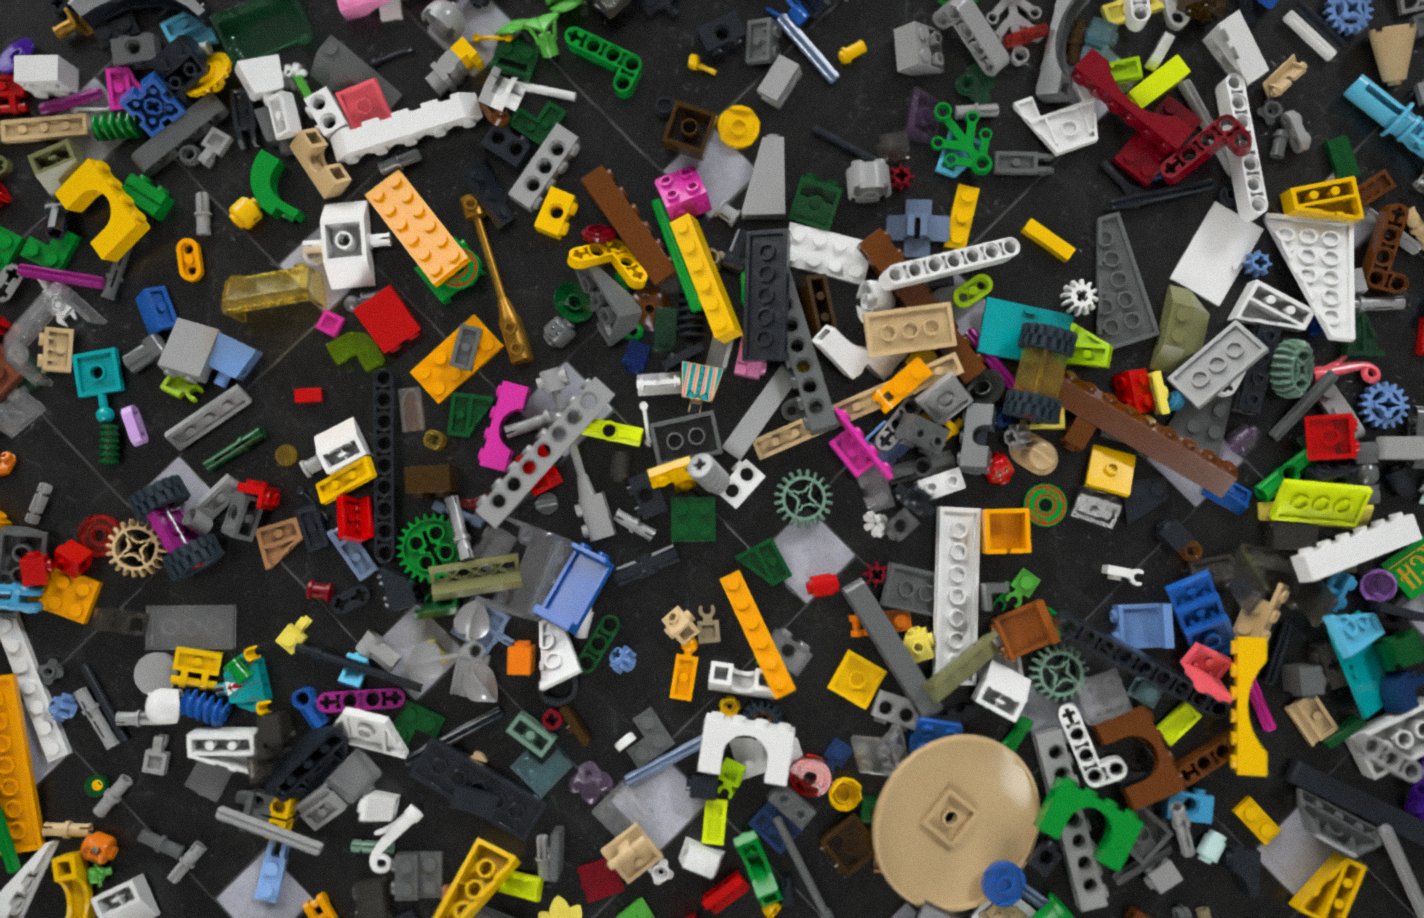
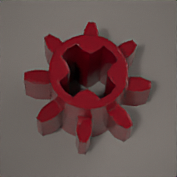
[890,163,915,193]
[862,561,887,589]

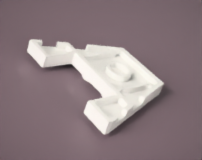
[1013,82,1098,156]

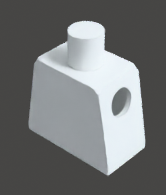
[235,54,284,107]
[678,836,725,879]

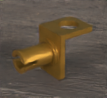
[52,7,107,40]

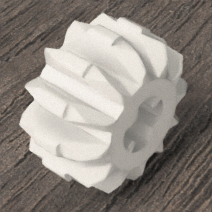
[1060,279,1099,316]

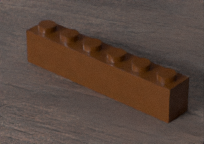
[581,165,677,289]

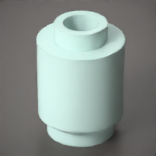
[1195,829,1227,865]

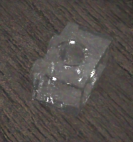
[771,627,813,677]

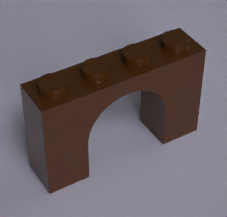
[1091,704,1186,811]

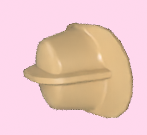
[1008,432,1058,475]

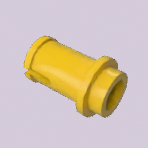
[838,39,867,64]

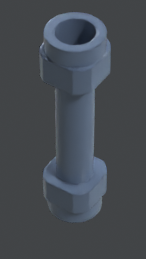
[432,498,485,529]

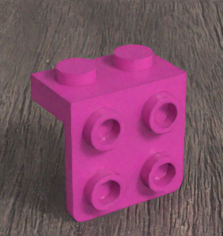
[655,166,712,222]

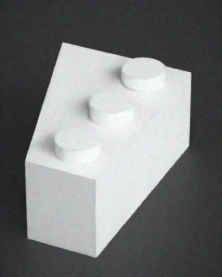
[1202,10,1269,87]
[187,727,265,779]

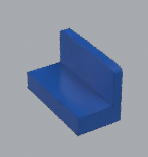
[135,286,177,335]

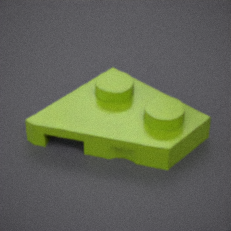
[1064,323,1113,368]

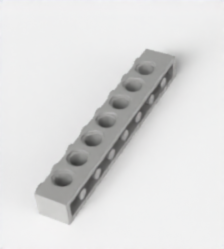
[475,377,615,529]
[1030,726,1109,912]

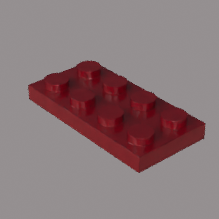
[1112,94,1203,187]

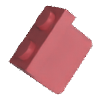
[1180,642,1234,703]

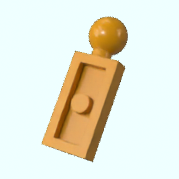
[669,637,698,701]

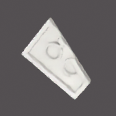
[539,619,582,691]

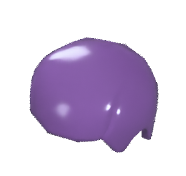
[1359,569,1397,602]

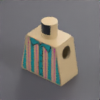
[681,361,724,414]

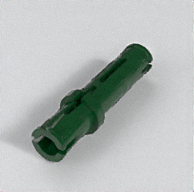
[203,426,267,472]

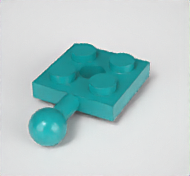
[72,347,125,424]

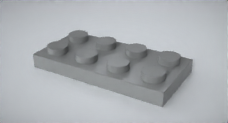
[1167,320,1269,410]

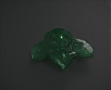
[955,63,998,104]

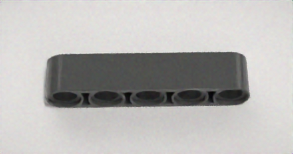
[131,93,228,177]

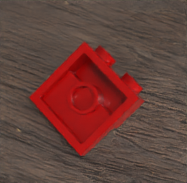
[1303,413,1360,461]

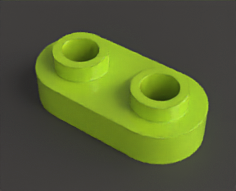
[952,274,993,309]

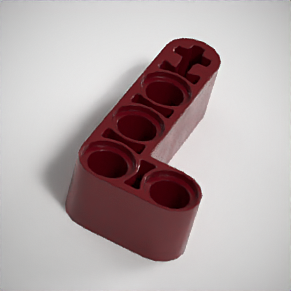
[1160,114,1252,185]

